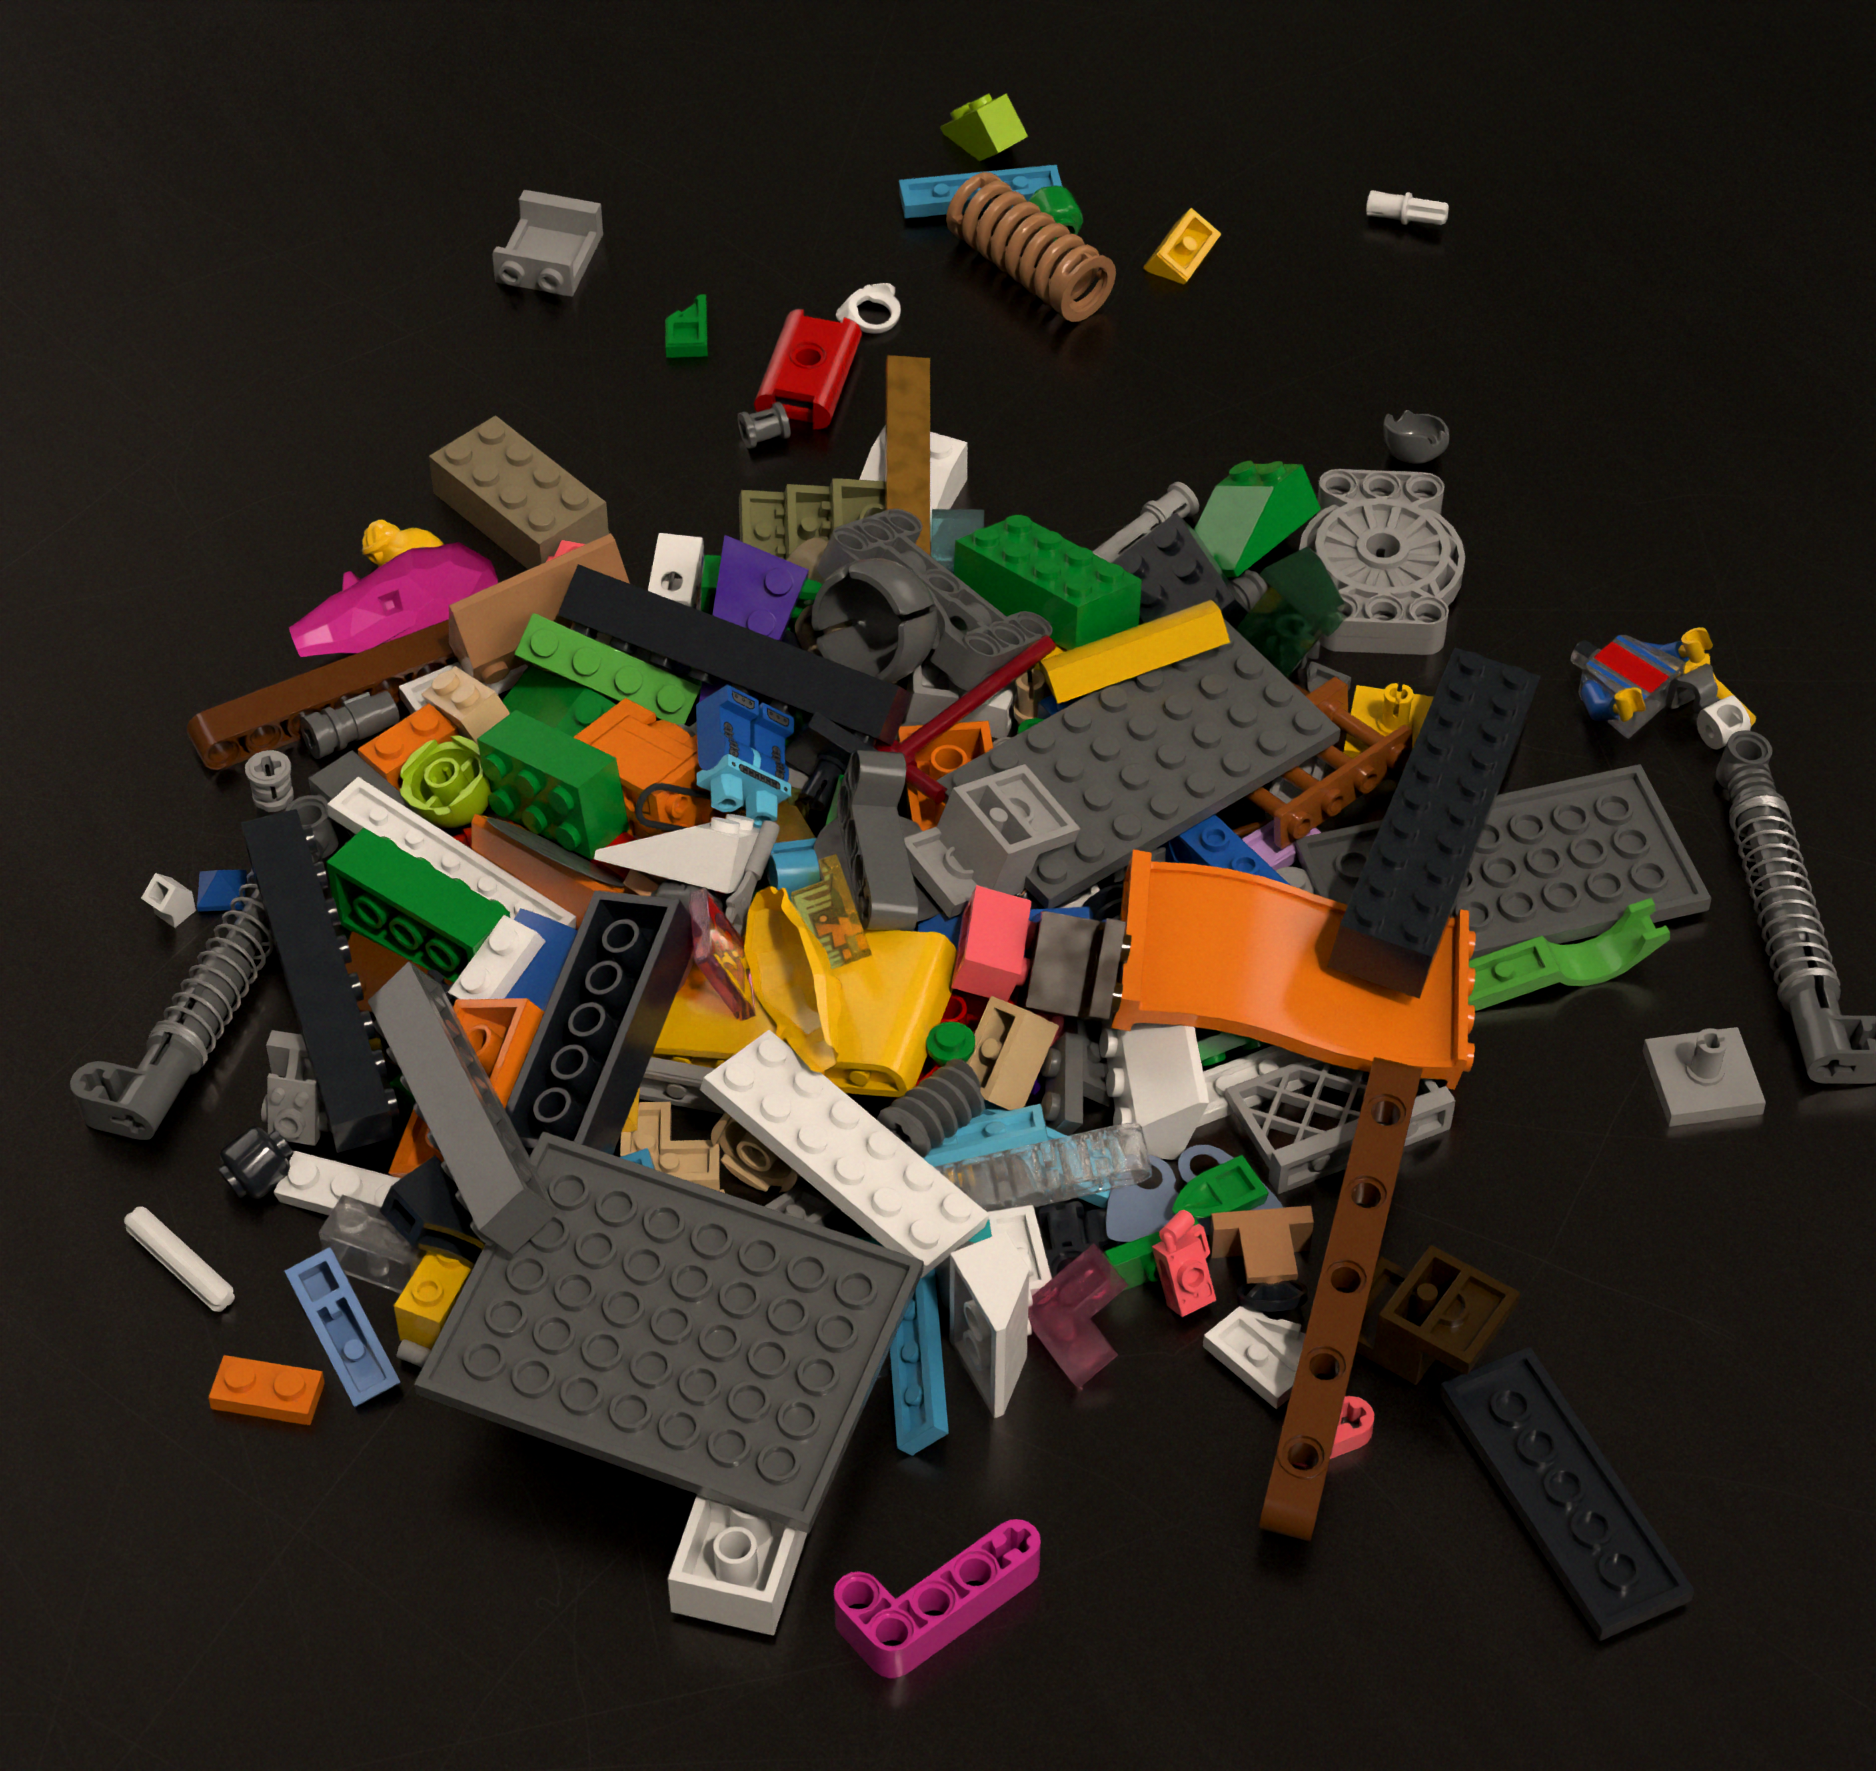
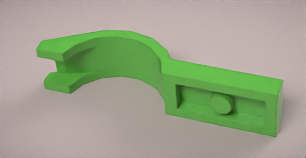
[1468,898,1670,1011]

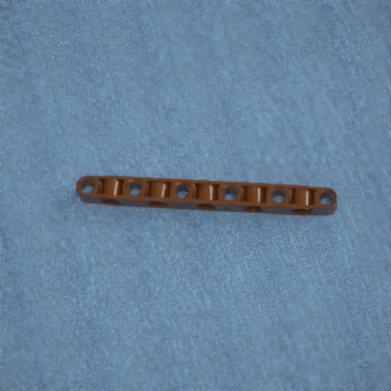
[1259,1057,1422,1542]

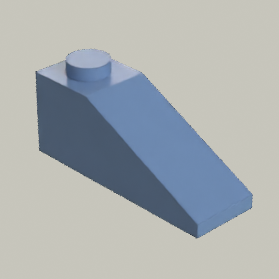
[285,1247,401,1407]

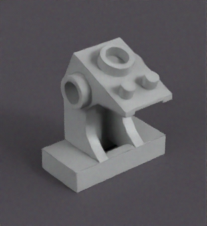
[261,1030,331,1146]

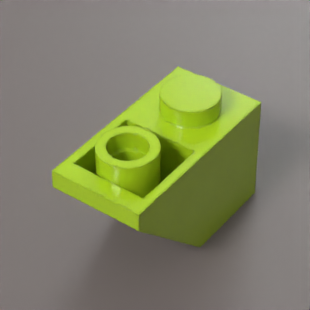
[940,94,1028,161]

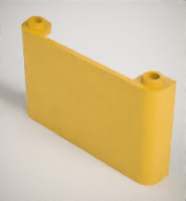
[651,919,957,1098]

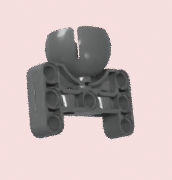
[812,508,1053,691]

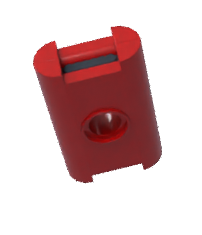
[754,309,862,429]

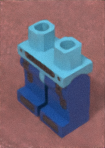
[696,685,794,829]

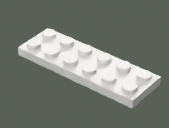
[700,1030,990,1278]

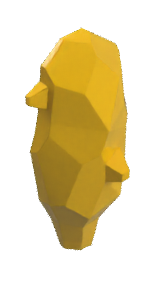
[744,886,842,1072]

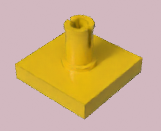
[1343,683,1434,771]

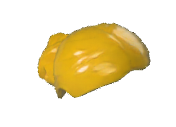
[362,520,444,567]

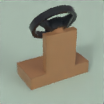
[1209,1206,1314,1312]

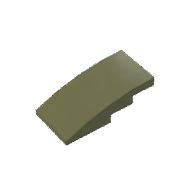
[739,478,885,560]

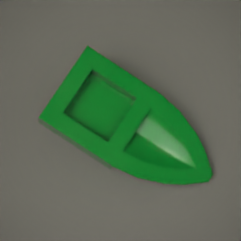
[1172,1155,1269,1218]

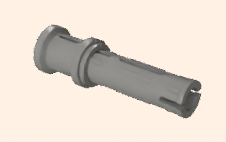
[1092,482,1199,563]

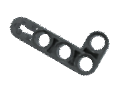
[837,750,918,931]

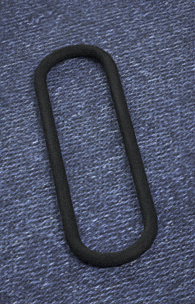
[635,783,711,832]

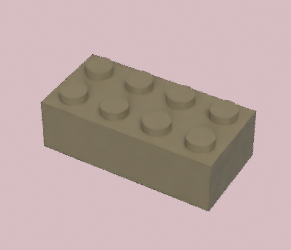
[429,415,609,570]

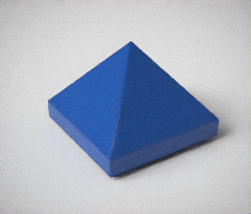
[197,870,247,912]

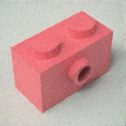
[951,885,1036,1002]

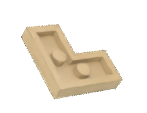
[620,1102,720,1191]

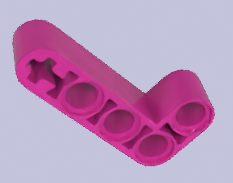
[834,1519,1041,1678]

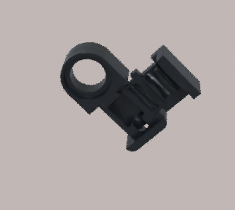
[1039,1201,1128,1300]

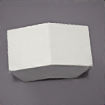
[141,873,196,928]

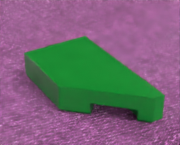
[665,294,708,358]

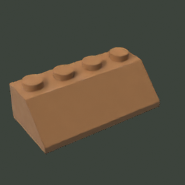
[449,533,630,684]

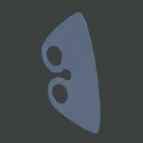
[1106,1145,1283,1242]

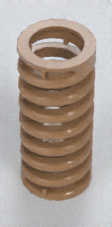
[946,172,1116,322]

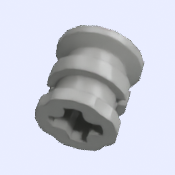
[245,750,294,812]

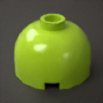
[400,736,492,829]

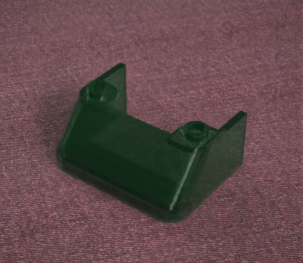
[1235,546,1346,678]

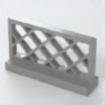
[1225,1057,1456,1195]

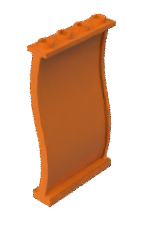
[1111,849,1476,1090]

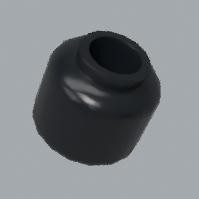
[217,1126,294,1200]

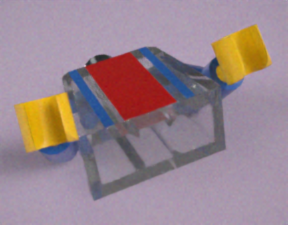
[1570,627,1713,739]

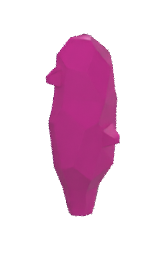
[289,542,498,657]

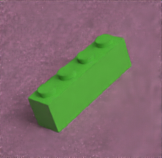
[514,613,701,725]

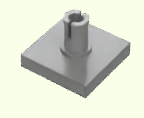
[1643,1027,1766,1127]

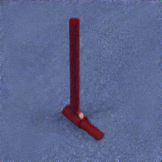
[875,635,1056,804]

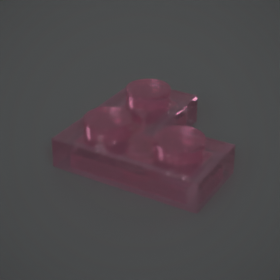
[1028,1243,1129,1388]

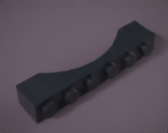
[380,1155,485,1269]

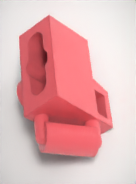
[1152,1210,1216,1317]

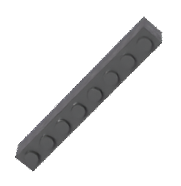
[368,962,558,1254]

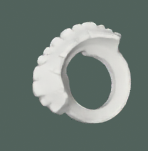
[836,283,901,334]

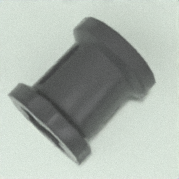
[738,402,790,449]

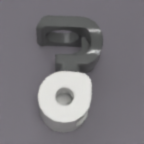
[1666,663,1751,749]

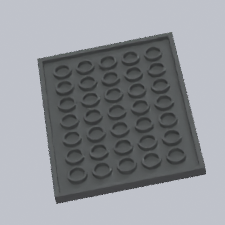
[414,1132,924,1534]

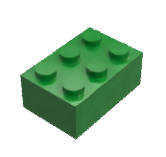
[477,710,630,860]

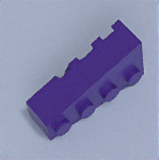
[696,535,809,720]

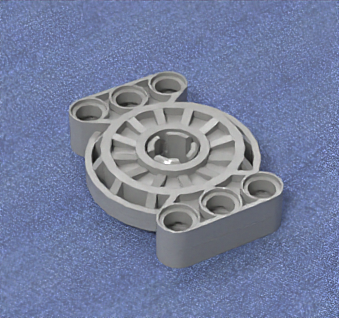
[1298,469,1465,655]

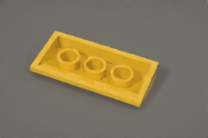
[1038,600,1230,704]

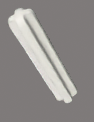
[124,1207,235,1312]

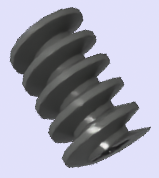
[878,1058,985,1158]

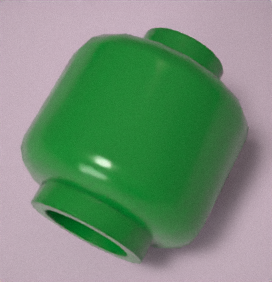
[1026,186,1083,241]

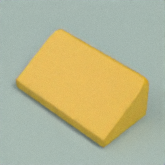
[1143,208,1221,284]

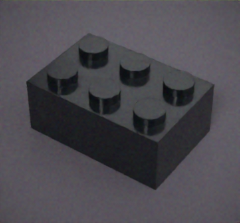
[1112,512,1258,635]

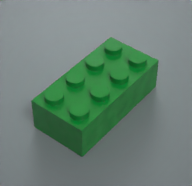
[954,515,1142,651]
[326,827,511,983]

